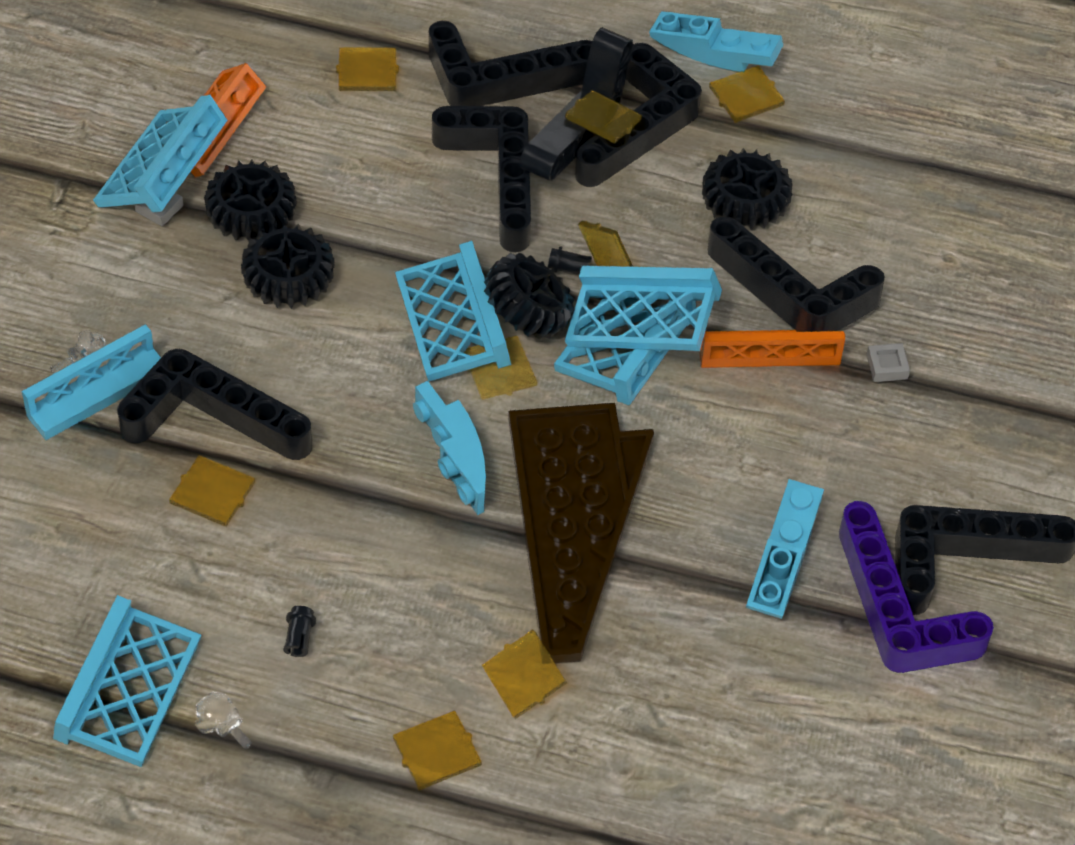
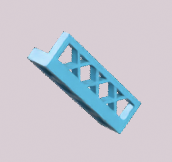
[22,324,161,440]

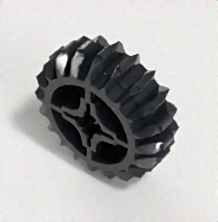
[702,148,793,230]
[204,159,297,242]
[241,223,335,309]
[484,252,575,340]

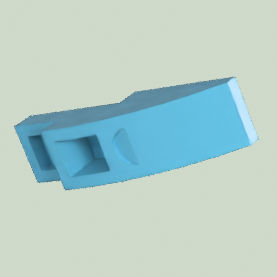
[649,11,783,72]
[413,381,486,515]
[746,479,824,619]

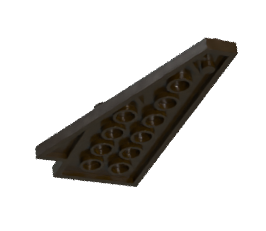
[508,403,654,665]

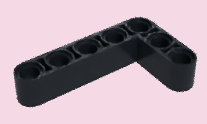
[428,21,592,106]
[519,27,633,181]
[575,43,702,187]
[432,106,531,253]
[707,217,885,332]
[117,349,312,460]
[895,505,1075,615]

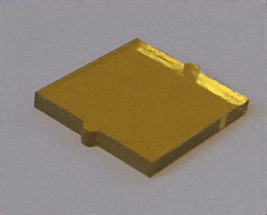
[336,47,399,91]
[709,65,785,123]
[565,90,642,143]
[578,220,633,267]
[464,335,537,400]
[169,455,255,527]
[482,629,567,719]
[393,710,482,790]

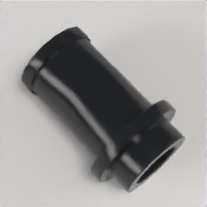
[547,246,592,275]
[283,606,316,657]

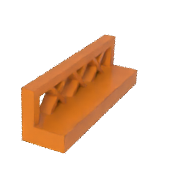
[191,63,267,178]
[699,330,845,368]

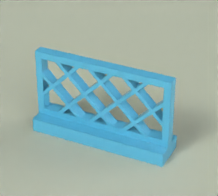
[93,95,228,212]
[395,241,511,382]
[565,266,722,351]
[554,298,696,406]
[53,595,201,767]

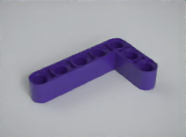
[839,501,994,673]

